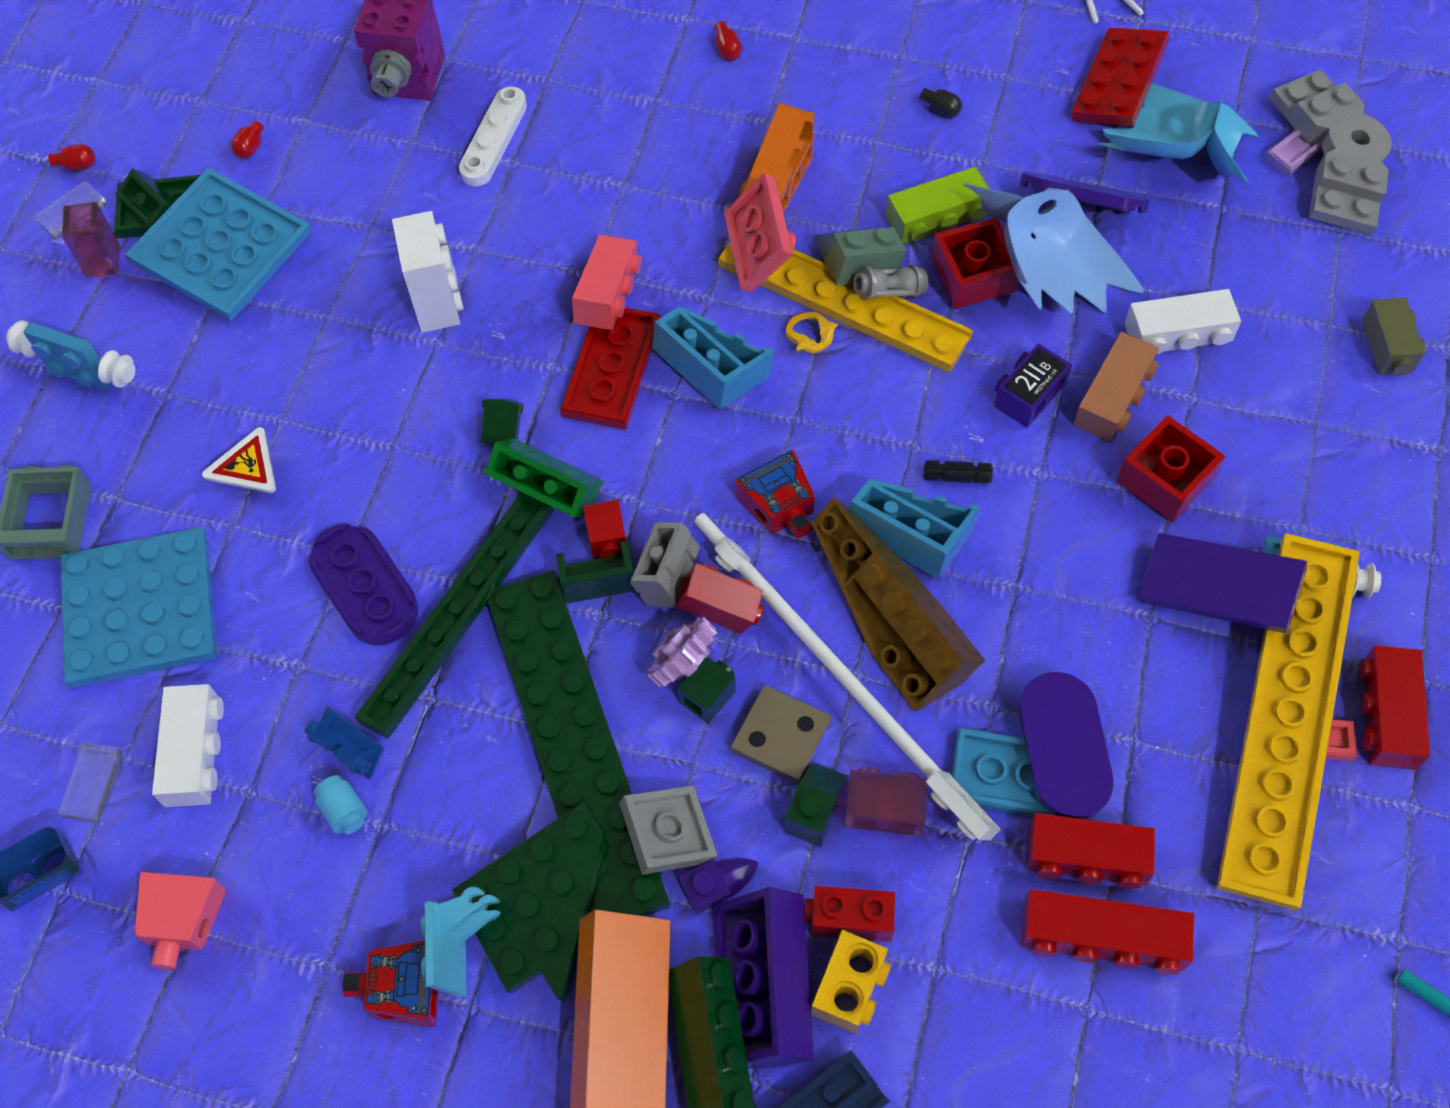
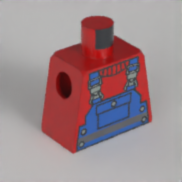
[735,450,815,539]
[343,940,438,1027]

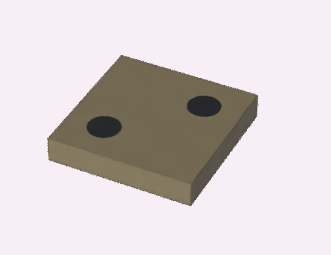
[730,684,832,784]

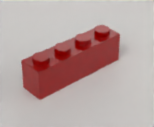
[1021,889,1194,975]

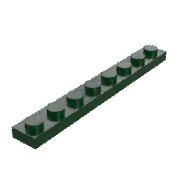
[354,492,554,739]

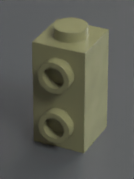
[1362,297,1426,376]

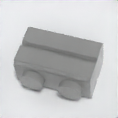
[630,522,700,607]

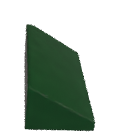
[115,168,175,228]

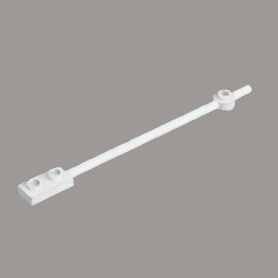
[694,513,1001,840]

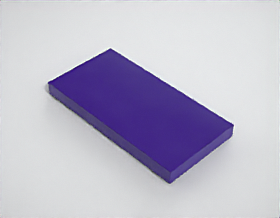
[1137,533,1308,634]

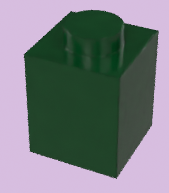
[677,656,736,724]

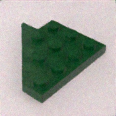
[452,801,607,1000]

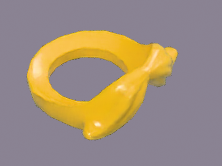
[786,312,838,354]

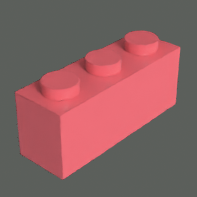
[572,234,642,330]

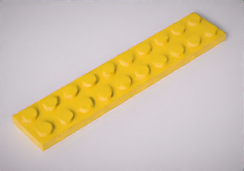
[1216,533,1360,911]

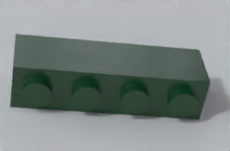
[669,956,755,1108]

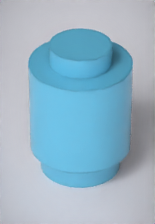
[313,775,368,835]

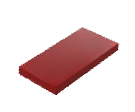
[560,307,661,430]

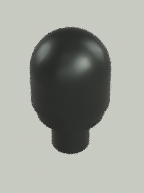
[919,87,962,119]

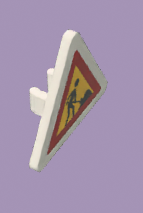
[202,427,276,493]

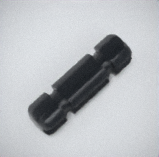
[923,460,993,484]

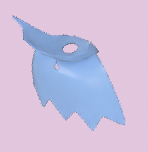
[964,183,1144,314]

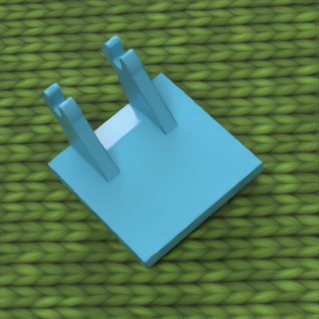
[421,887,500,998]

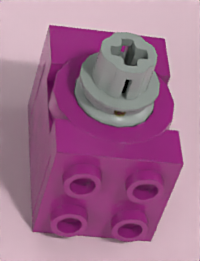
[354,0,446,101]

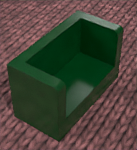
[556,541,636,604]

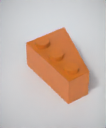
[739,102,815,214]

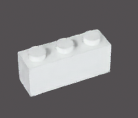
[1125,289,1241,354]
[152,684,224,807]

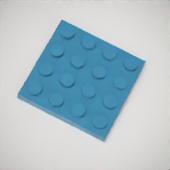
[125,167,312,321]
[61,527,218,689]

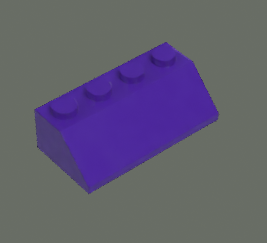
[713,887,814,1068]

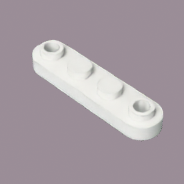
[459,87,527,187]

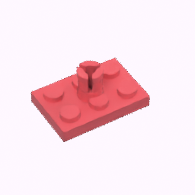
[724,173,796,293]

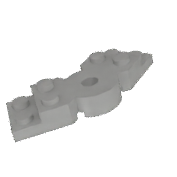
[1269,69,1392,235]

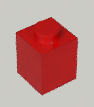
[583,500,626,560]

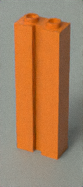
[570,910,670,1108]

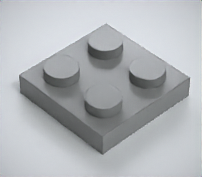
[619,786,718,875]

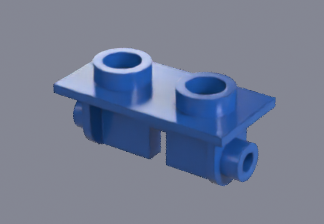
[305,707,384,779]

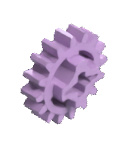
[646,617,717,688]

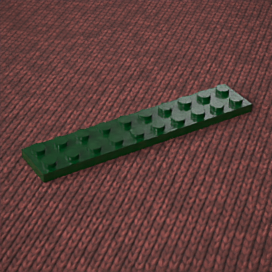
[487,570,671,917]

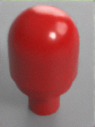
[715,21,742,61]
[230,121,264,159]
[48,144,95,171]

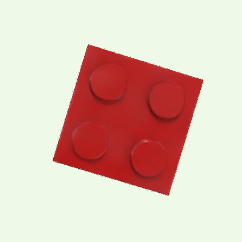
[931,217,1019,309]
[1116,415,1226,523]

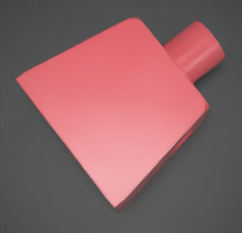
[135,872,226,970]

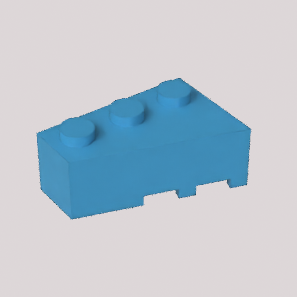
[652,306,774,410]
[849,478,981,579]

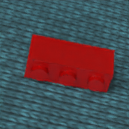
[1359,645,1430,770]
[1027,813,1155,889]

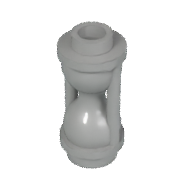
[853,265,928,300]

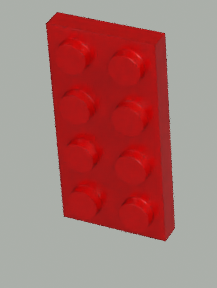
[1072,27,1169,127]

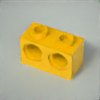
[811,930,892,1034]

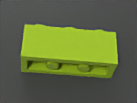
[886,166,989,244]

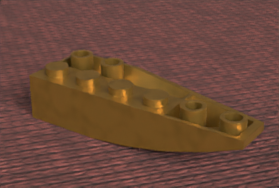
[811,498,986,711]

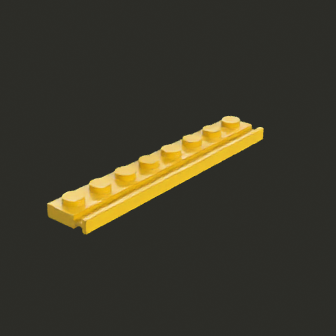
[718,243,973,373]

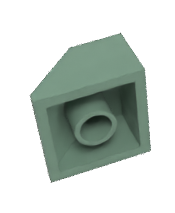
[814,227,906,286]

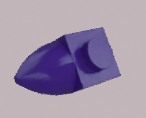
[678,858,758,915]

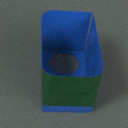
[0,827,82,912]

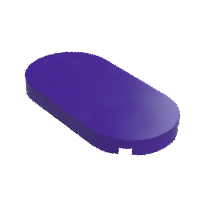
[1019,171,1150,213]
[309,524,418,645]
[1019,672,1114,819]

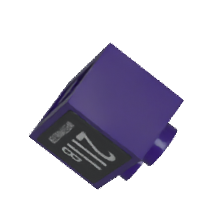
[994,343,1072,428]

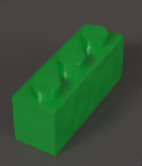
[484,438,604,518]

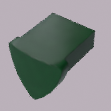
[481,398,524,444]

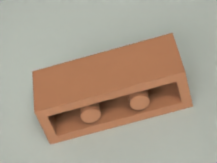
[1073,332,1160,442]

